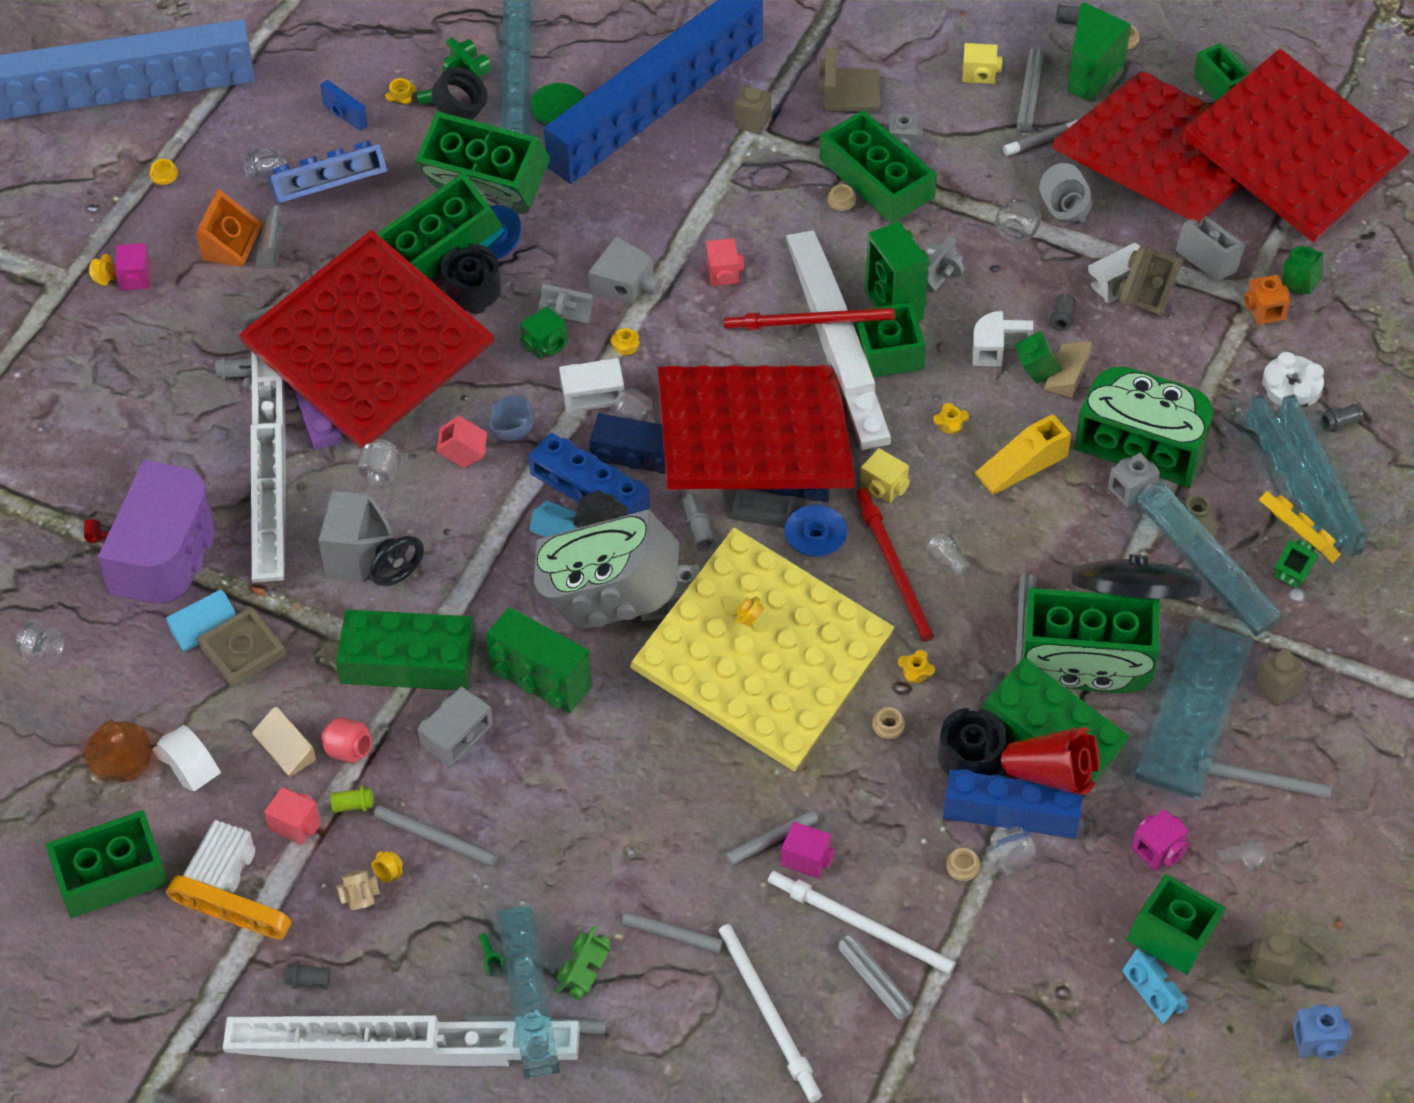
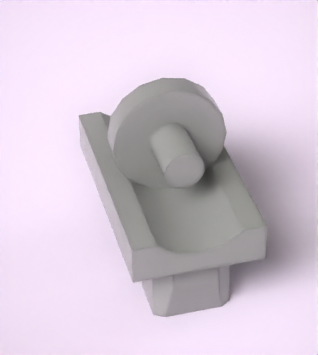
[926,236,964,292]
[537,283,595,323]

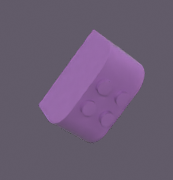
[97,459,215,603]

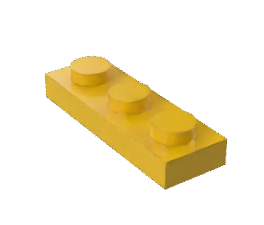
[1259,491,1341,564]

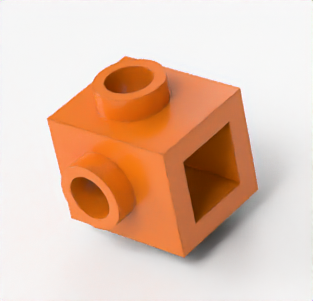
[1244,275,1290,325]

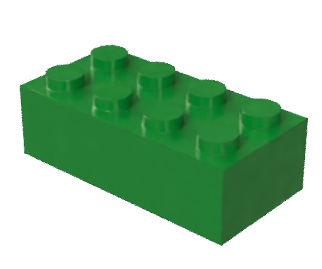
[819,110,937,224]
[377,172,503,280]
[336,609,476,691]
[982,657,1130,798]

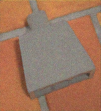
[588,236,663,303]

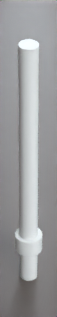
[768,870,956,974]
[719,924,822,1102]

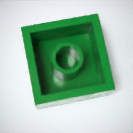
[853,302,926,377]
[1126,873,1226,975]

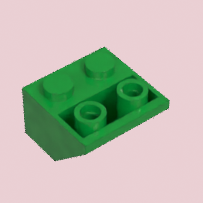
[1193,43,1254,101]

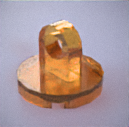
[85,719,152,782]

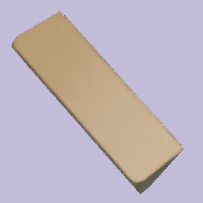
[1044,341,1092,398]
[252,706,316,778]

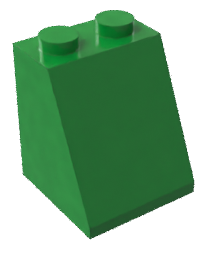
[1067,2,1131,102]

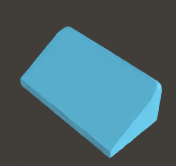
[529,501,601,537]
[166,589,237,652]

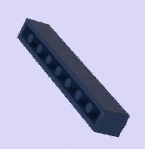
[589,413,832,503]

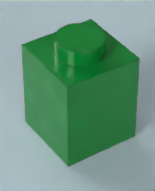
[1014,330,1062,384]

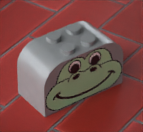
[534,509,679,629]

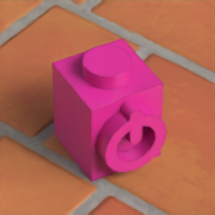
[1132,809,1190,870]

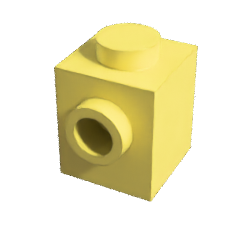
[962,43,1002,84]
[860,448,910,503]

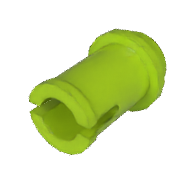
[331,785,374,814]

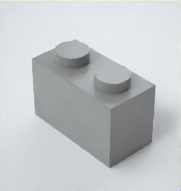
[1175,216,1245,281]
[417,686,493,768]

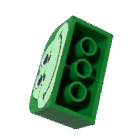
[415,111,551,214]
[1074,367,1213,488]
[1023,588,1160,693]

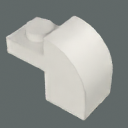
[972,311,1033,366]
[152,725,221,792]

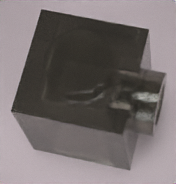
[573,490,628,528]

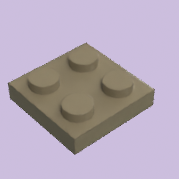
[197,606,287,688]

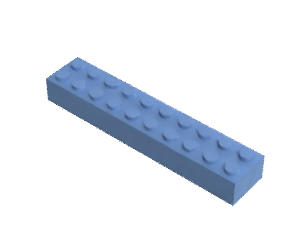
[0,19,256,120]

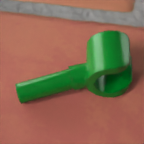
[478,933,505,976]

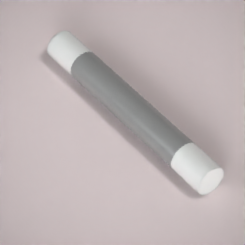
[1003,119,1078,156]

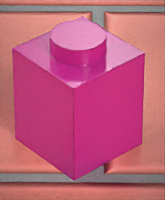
[115,243,150,290]
[781,821,835,879]

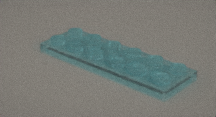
[1135,620,1254,800]

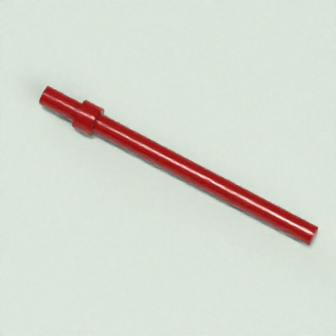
[724,308,895,331]
[856,488,934,642]

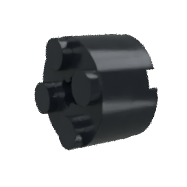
[441,244,502,314]
[938,708,1007,776]

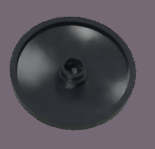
[1071,554,1202,599]

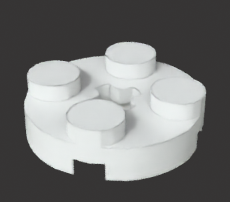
[1262,352,1324,409]

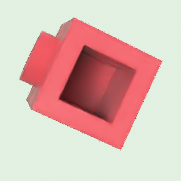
[706,238,744,286]
[436,415,487,468]
[264,787,320,845]

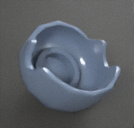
[488,396,535,442]

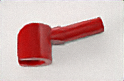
[84,519,109,544]

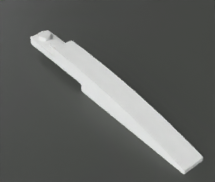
[786,230,891,450]
[250,351,286,583]
[223,1015,580,1066]

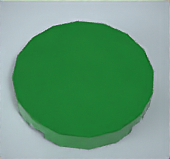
[531,83,585,126]

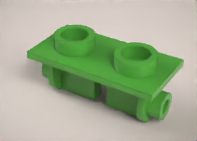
[555,925,611,1000]

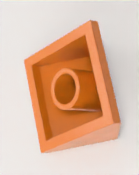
[196,189,263,267]

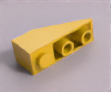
[975,414,1071,495]

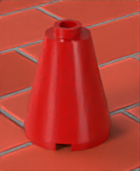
[1001,727,1099,795]

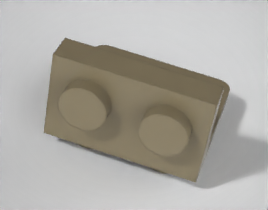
[819,48,880,111]
[1118,246,1184,315]

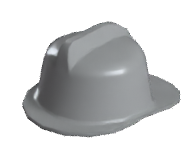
[1039,163,1092,223]

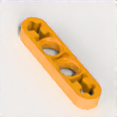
[166,875,292,940]

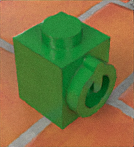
[1282,246,1324,295]
[520,306,568,360]
[1273,539,1318,589]

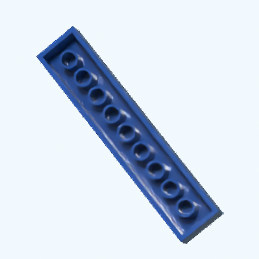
[544,0,763,184]

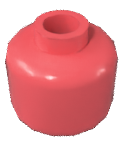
[321,717,372,763]

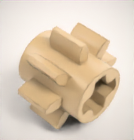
[337,870,380,910]

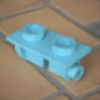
[1122,949,1189,1024]

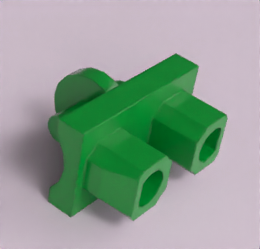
[442,37,491,79]

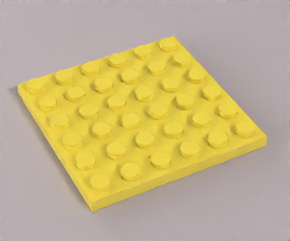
[630,527,895,772]

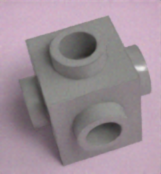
[884,113,923,155]
[1108,453,1160,508]

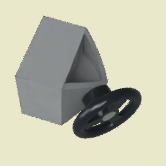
[318,491,424,586]

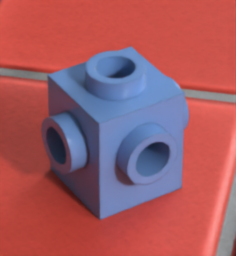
[1293,1004,1351,1059]

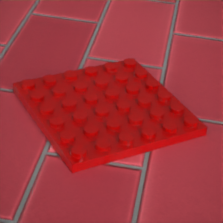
[1181,48,1410,243]
[1052,71,1242,224]
[239,229,494,451]
[658,365,855,490]

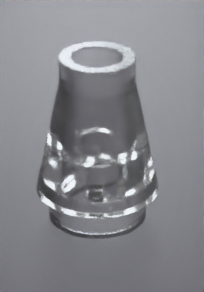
[925,531,971,577]

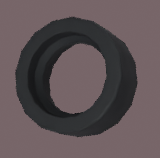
[432,67,488,120]

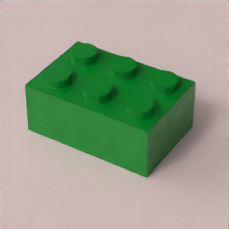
[865,221,930,321]
[486,607,592,713]
[45,810,169,919]

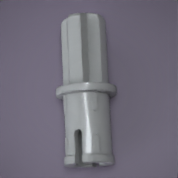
[682,493,716,551]

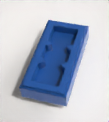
[320,80,368,131]

